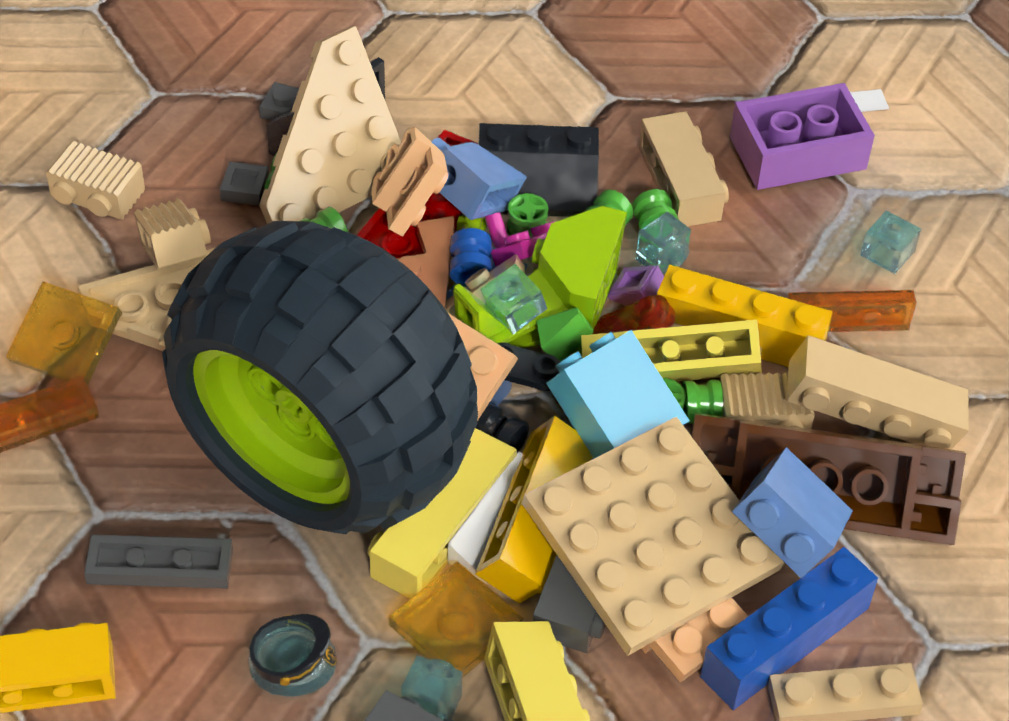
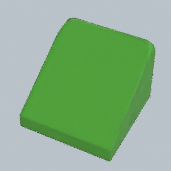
[537,307,593,362]

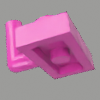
[485,212,554,267]

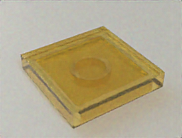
[6,281,123,389]
[389,561,524,684]

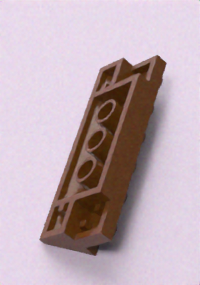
[692,413,966,545]

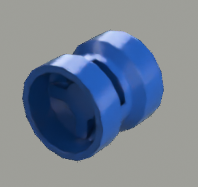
[450,228,492,286]

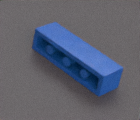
[700,547,878,710]

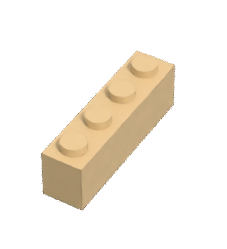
[786,335,969,449]

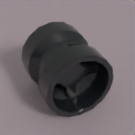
[476,403,529,453]

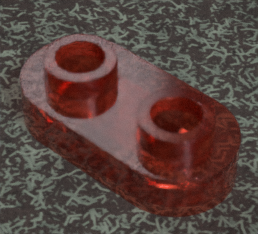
[592,295,676,334]

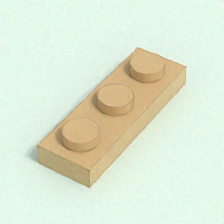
[767,663,923,721]

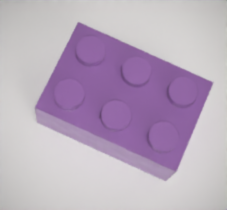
[730,83,875,190]

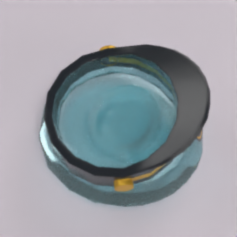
[248,614,337,697]

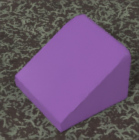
[608,265,664,314]

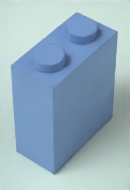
[732,447,853,578]

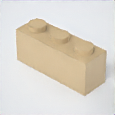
[639,111,729,229]

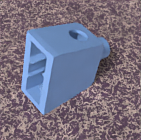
[431,137,527,220]

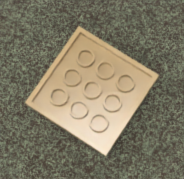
[522,416,785,656]

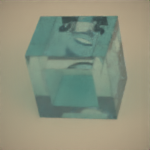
[860,210,921,274]
[636,211,691,274]
[480,264,548,334]
[401,655,463,720]

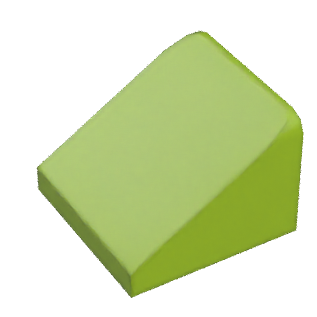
[453,284,505,338]

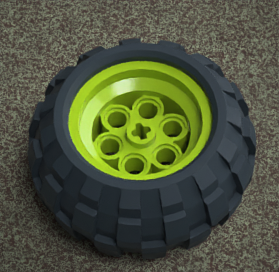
[162,221,478,534]

